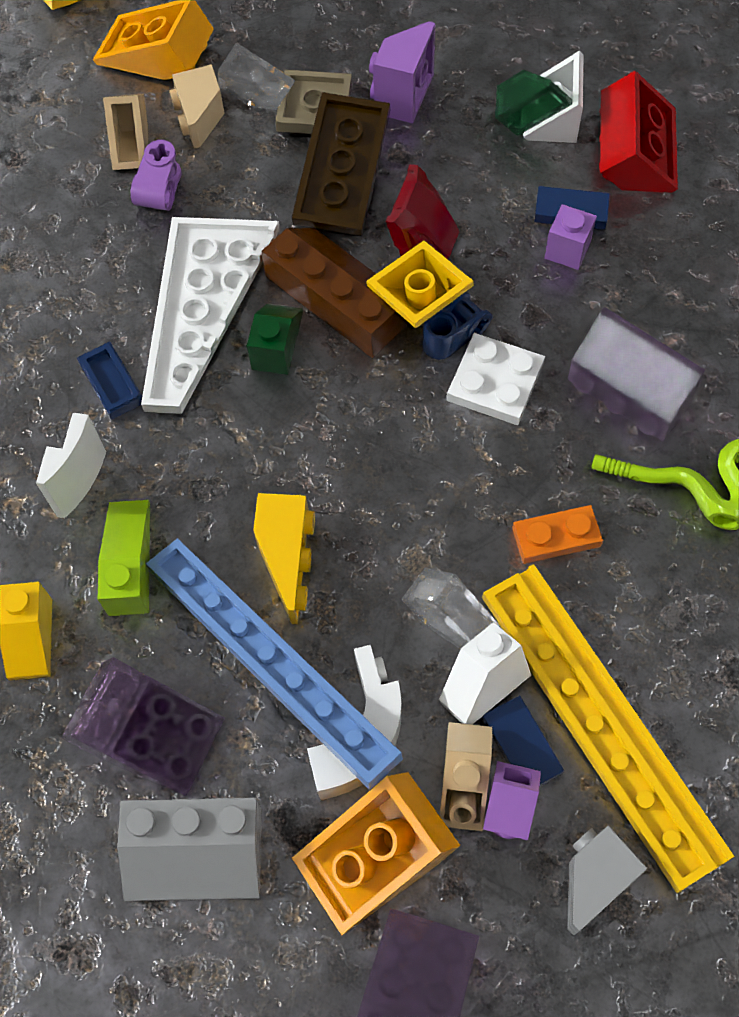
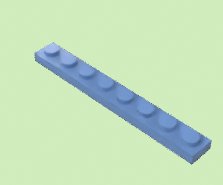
[146,538,403,790]

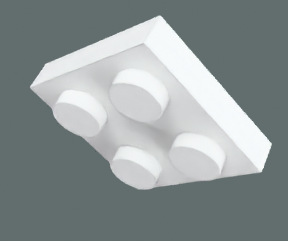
[447,333,545,425]

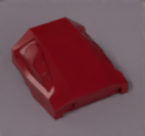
[386,164,460,260]

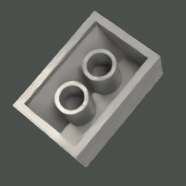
[117,798,262,902]

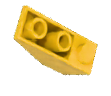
[253,493,315,624]

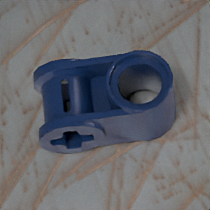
[422,291,493,360]

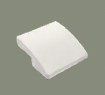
[36,413,106,518]

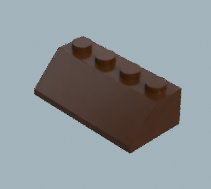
[261,228,409,359]

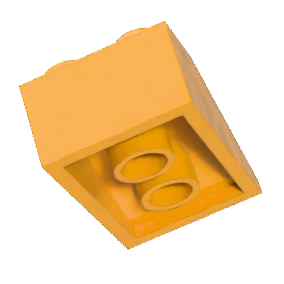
[93,0,214,80]
[292,772,461,935]

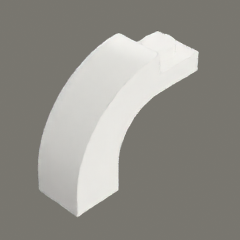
[307,645,401,801]

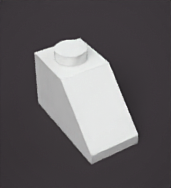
[439,622,531,725]

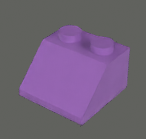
[369,21,435,123]

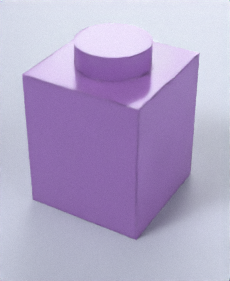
[544,204,597,270]
[483,761,541,840]

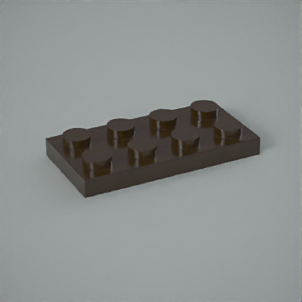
[292,92,391,236]

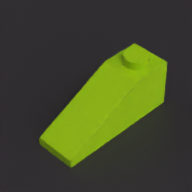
[97,499,150,616]

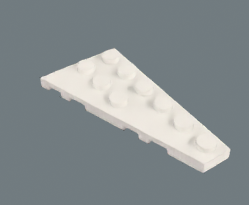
[141,217,280,414]

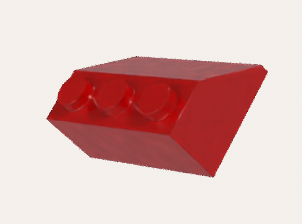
[599,71,678,193]

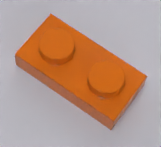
[512,505,603,564]

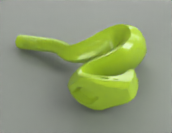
[591,439,739,530]

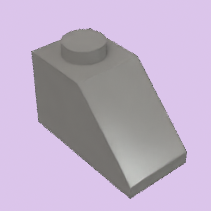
[567,826,647,936]

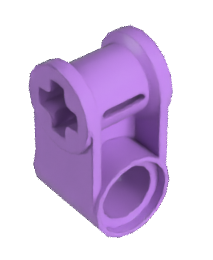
[131,140,182,211]

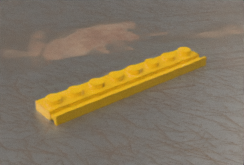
[482,564,735,893]

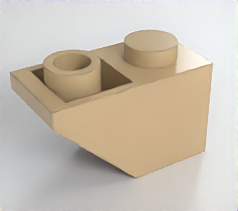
[169,65,225,149]
[440,722,492,831]

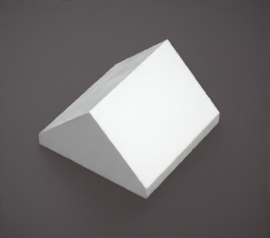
[523,51,584,143]

